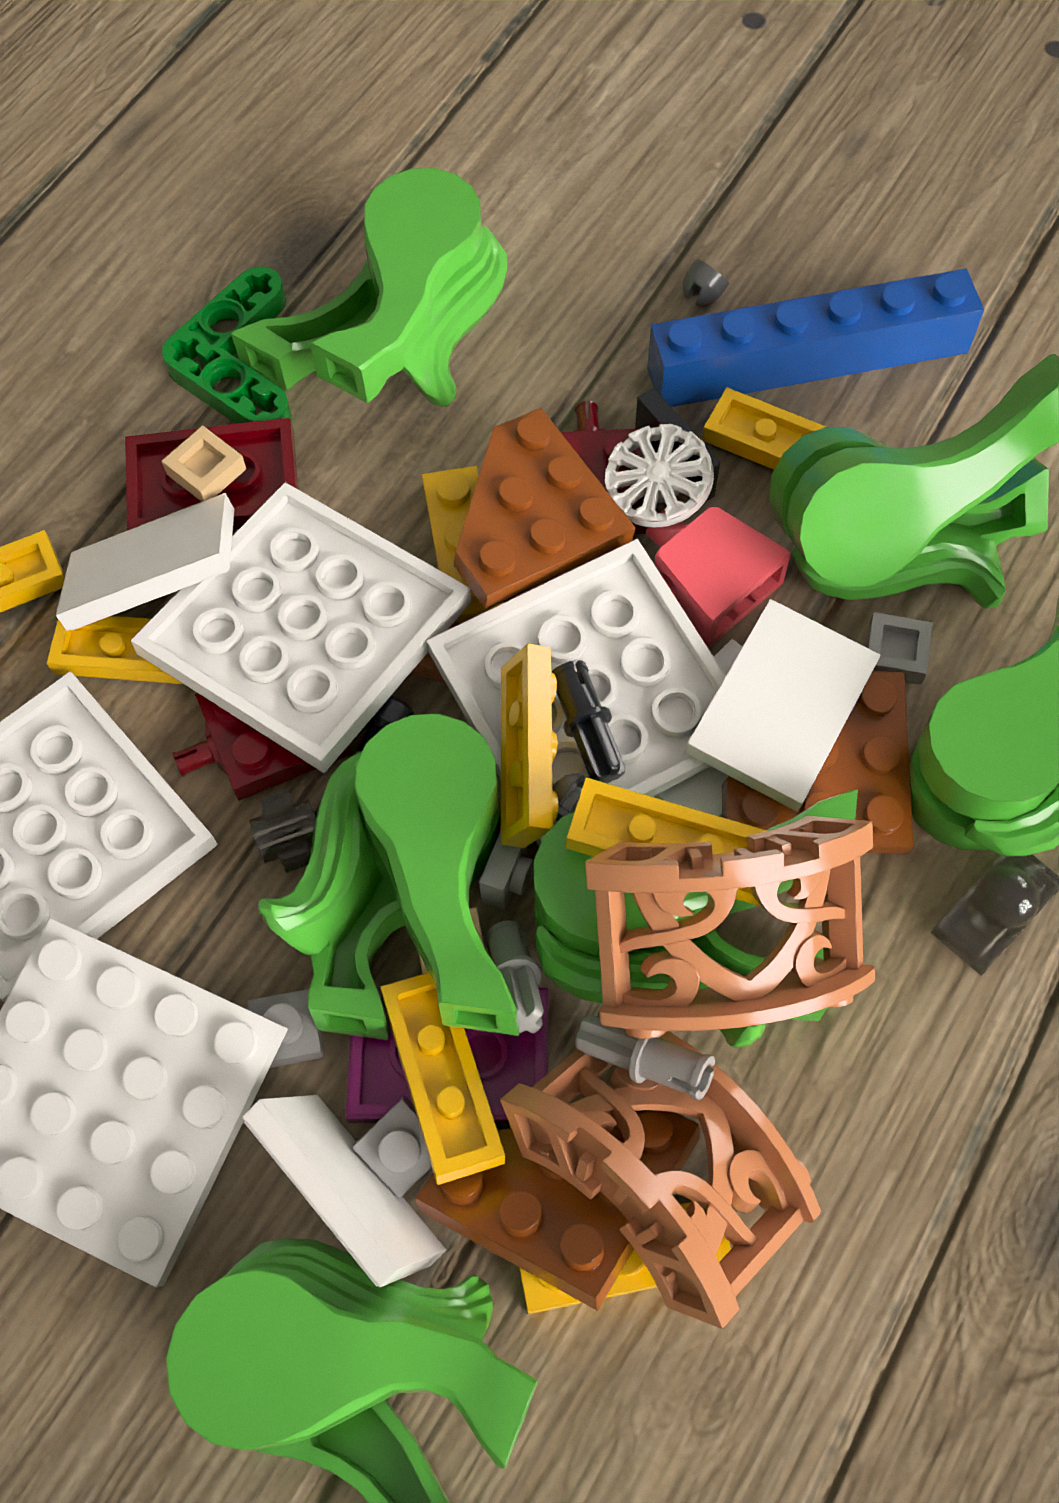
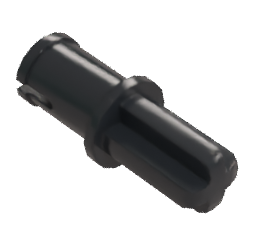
[551,660,625,784]

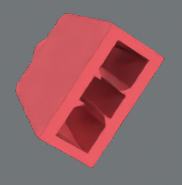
[646,507,791,648]

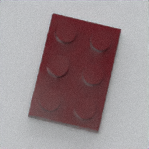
[125,418,298,530]

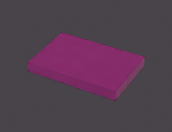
[346,987,548,1124]

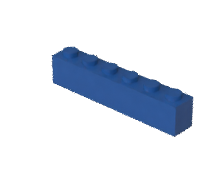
[647,268,984,407]

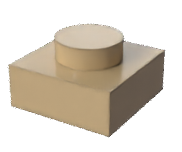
[162,425,246,502]

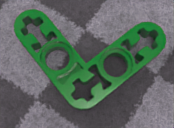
[162,266,292,424]

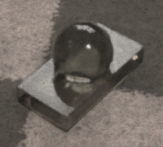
[931,854,1059,976]

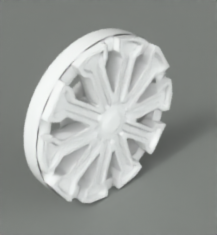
[605,424,714,528]

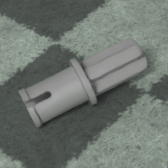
[485,921,544,1033]
[575,1015,715,1100]

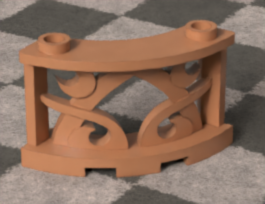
[585,816,875,1039]
[500,1031,821,1329]

